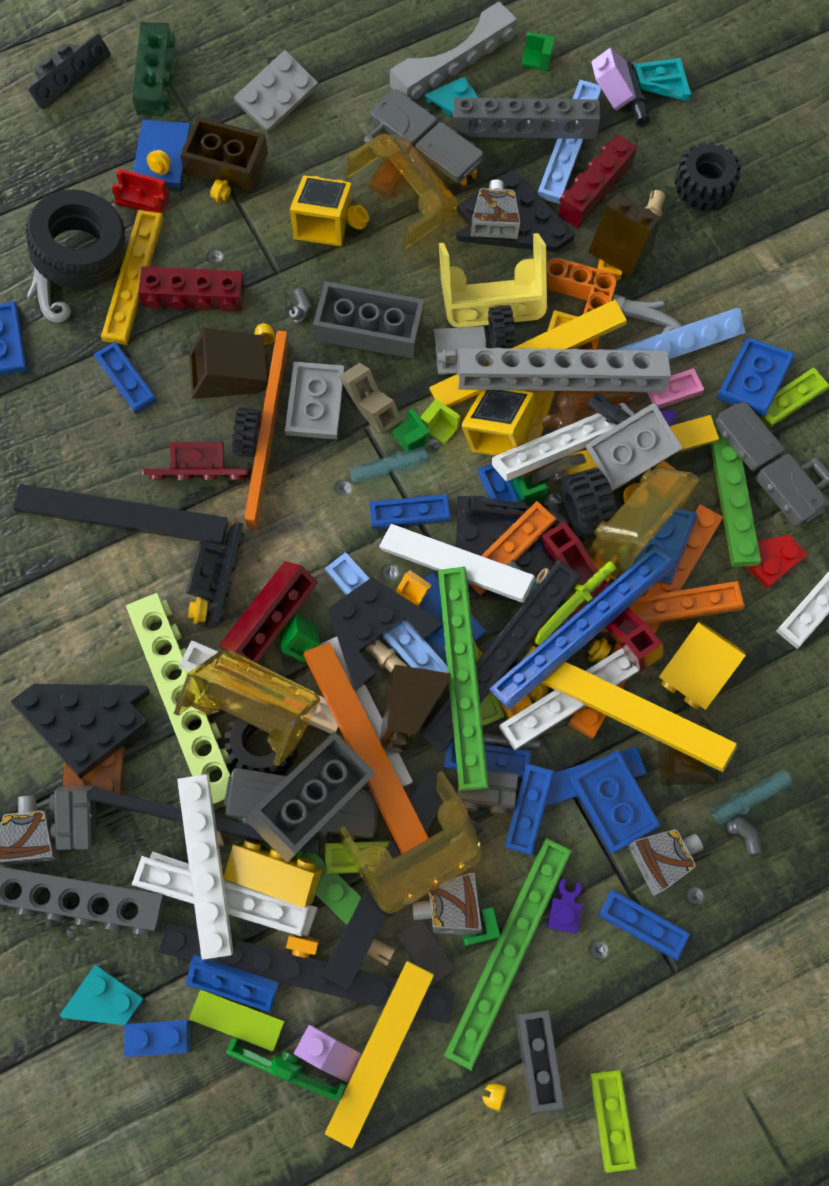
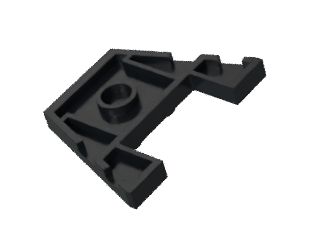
[328,577,443,690]

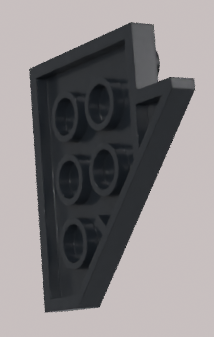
[456,169,575,252]
[456,496,555,601]
[11,684,150,779]

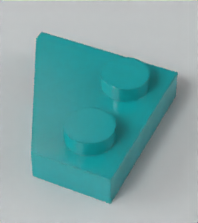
[634,58,691,101]
[425,77,478,117]
[59,965,145,1025]

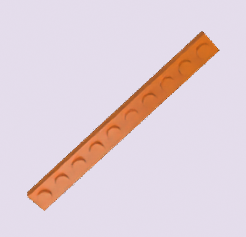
[568,504,723,739]

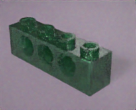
[132,22,176,116]

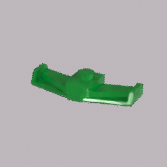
[226,1037,346,1101]

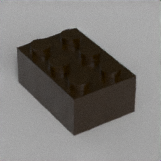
[180,116,268,192]

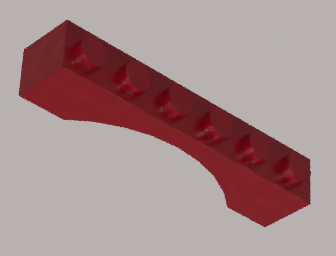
[542,521,663,672]

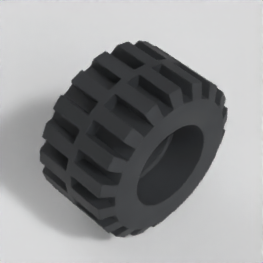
[674,142,741,211]
[561,468,618,541]
[225,704,299,775]

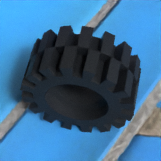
[488,305,516,349]
[232,407,262,457]

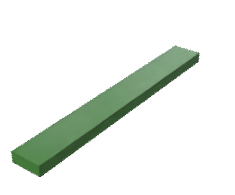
[438,566,489,792]
[444,838,572,1070]

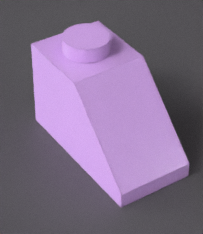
[592,48,636,111]
[294,1025,362,1083]

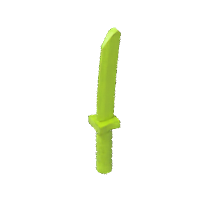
[535,561,616,646]

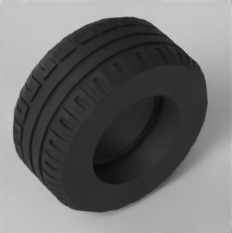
[26,189,125,289]

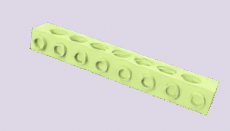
[126,593,232,810]

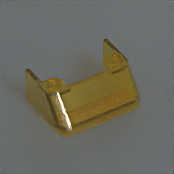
[344,134,457,250]
[588,467,701,580]
[173,650,320,766]
[340,771,482,913]

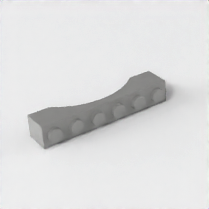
[390,2,517,101]

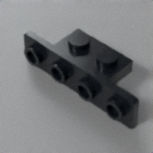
[27,34,111,109]
[186,522,244,628]

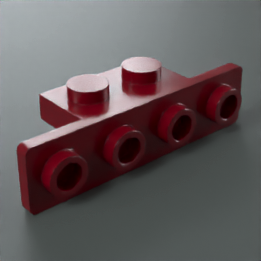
[141,442,250,480]

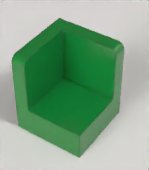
[521,32,555,72]
[392,409,430,456]
[512,473,549,504]
[279,613,320,663]
[461,907,500,947]

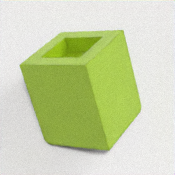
[420,399,460,445]

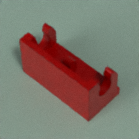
[112,168,169,214]

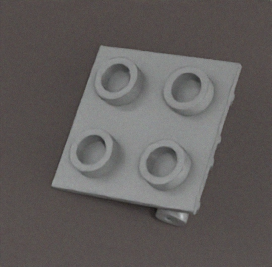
[434,326,486,375]

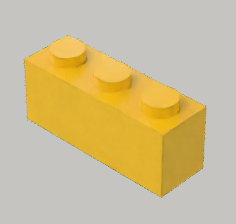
[223,839,323,908]

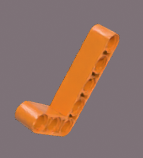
[546,258,616,350]

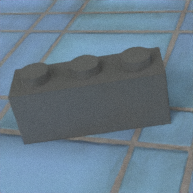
[515,1010,564,1113]

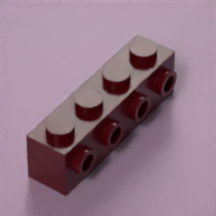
[559,134,637,229]
[138,267,245,312]
[219,561,318,667]

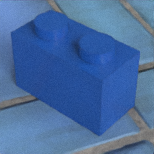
[124,1020,192,1057]

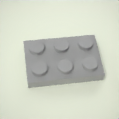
[234,50,318,134]
[285,362,345,439]
[585,402,683,491]

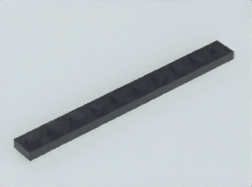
[158,923,455,1024]

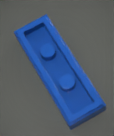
[94,342,157,414]
[369,494,451,530]
[444,740,531,779]
[504,764,555,856]
[598,890,690,961]
[186,955,279,1013]

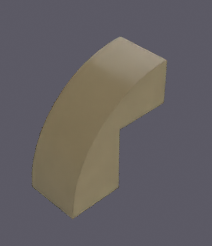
[339,363,402,435]

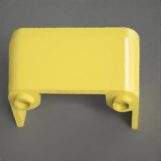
[439,233,547,328]

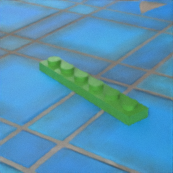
[710,422,761,567]
[236,818,361,925]

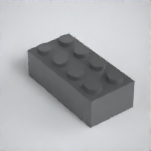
[313,281,424,359]
[245,732,376,863]

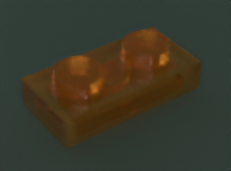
[368,148,412,199]

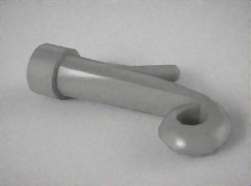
[27,268,71,323]
[612,294,682,333]

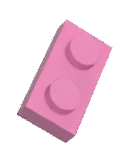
[647,368,704,409]

